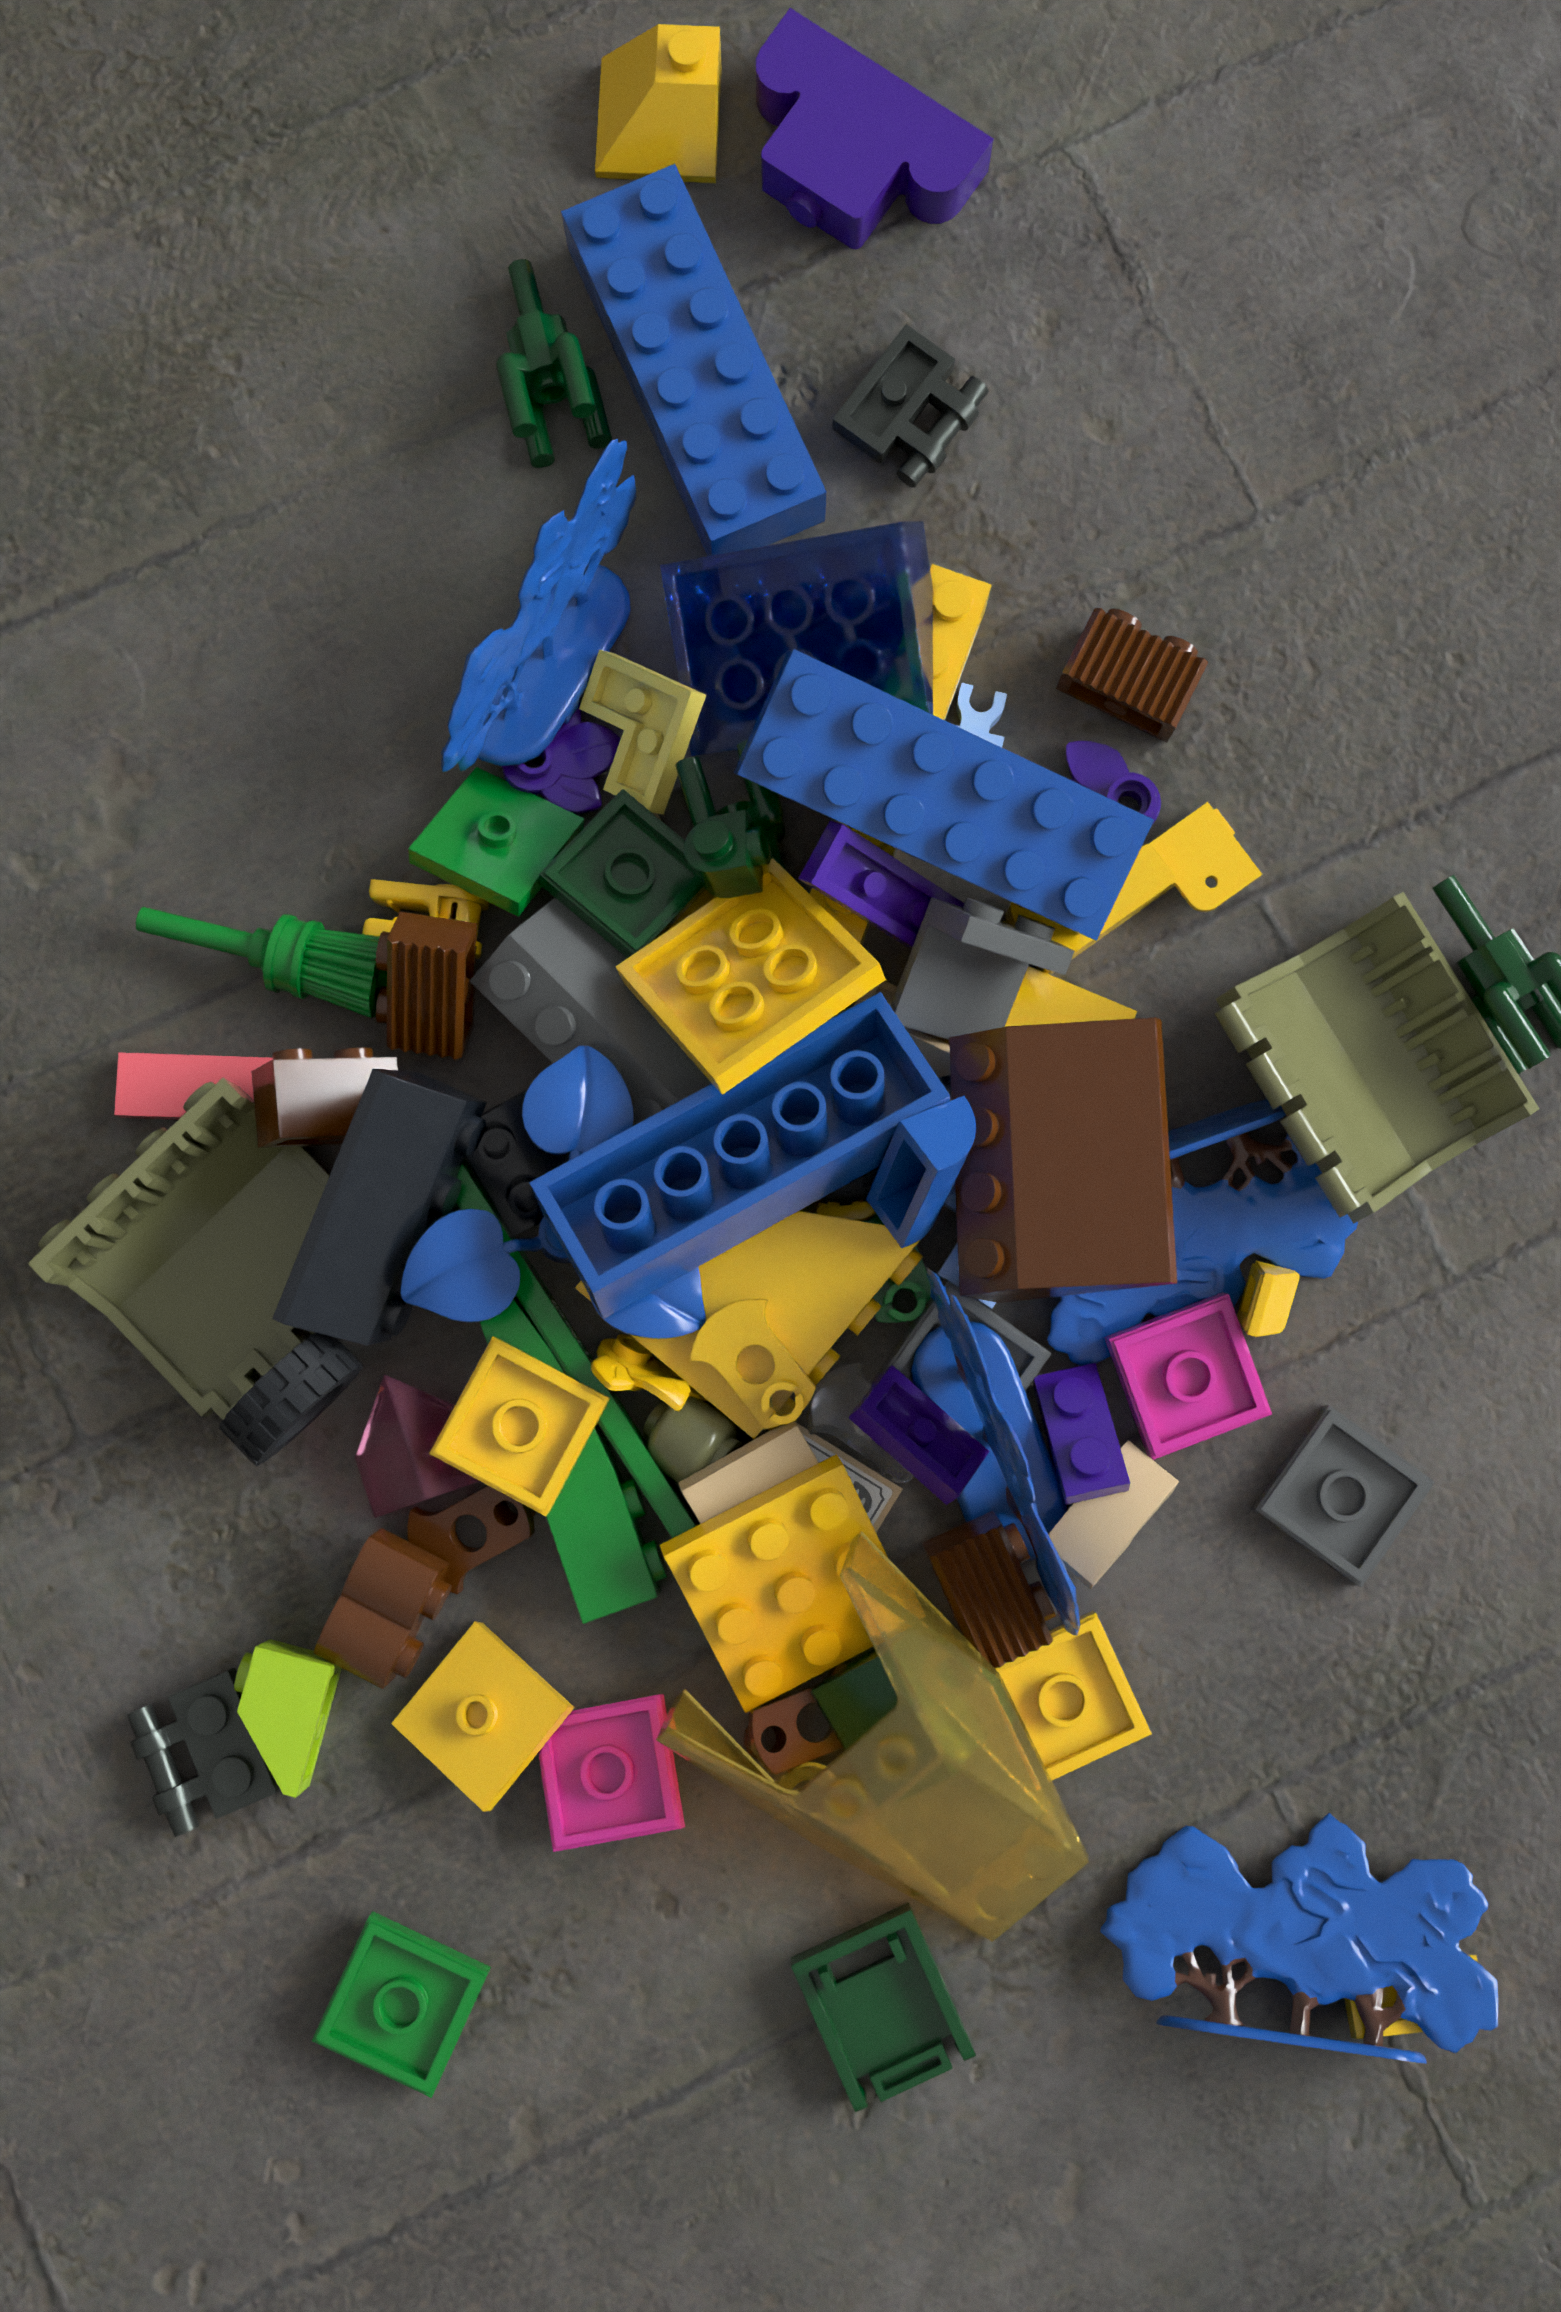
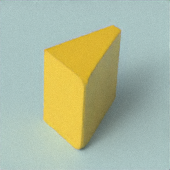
[1237,1260,1300,1337]

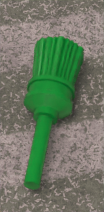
[136,907,387,1019]

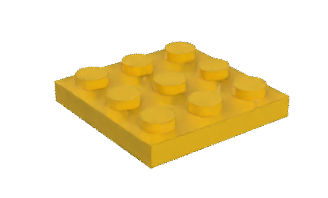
[616,858,886,1095]
[659,1454,919,1713]

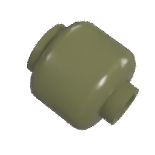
[643,1396,743,1484]

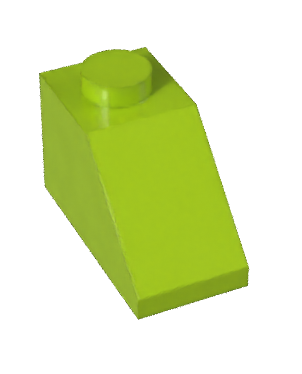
[234,1639,342,1798]

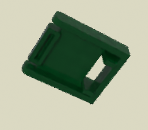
[791,1902,976,2112]

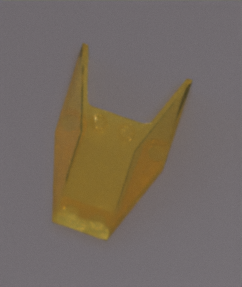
[656,1531,1089,1942]

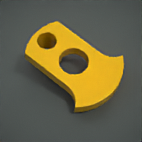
[690,1299,816,1429]

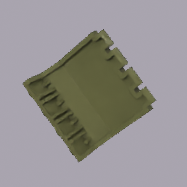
[1214,892,1540,1224]
[28,1078,330,1420]

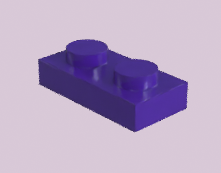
[1033,1363,1130,1505]
[848,1365,990,1505]

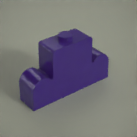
[756,8,994,249]

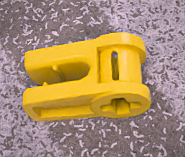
[362,879,489,959]

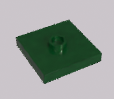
[538,789,706,958]

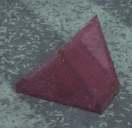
[355,1375,479,1518]

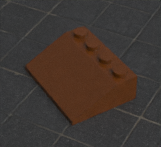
[949,1017,1177,1303]

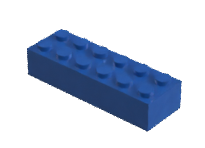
[561,164,827,569]
[733,649,1154,941]
[529,992,950,1319]

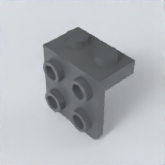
[890,897,1075,1039]

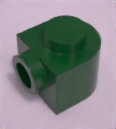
[684,810,771,898]

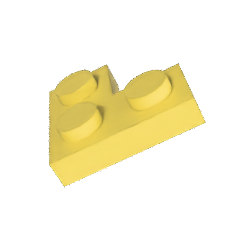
[579,649,706,815]

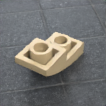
[1048,1440,1179,1590]

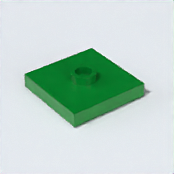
[408,767,584,917]
[312,1911,491,2098]

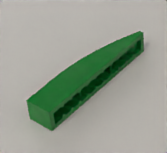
[480,1295,668,1624]

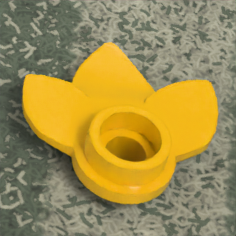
[591,1334,707,1412]

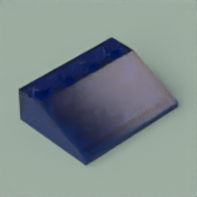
[660,521,933,756]

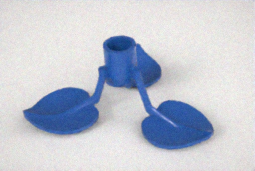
[401,1046,706,1339]

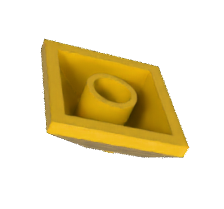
[595,24,722,183]

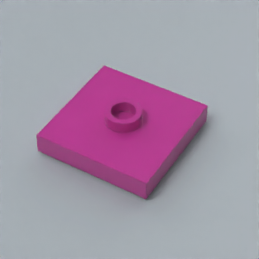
[1104,1292,1272,1460]
[538,1694,685,1852]

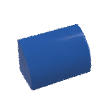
[866,1096,976,1248]

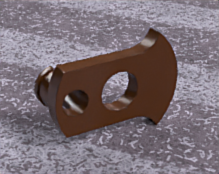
[407,1485,537,1594]
[743,1663,847,1775]

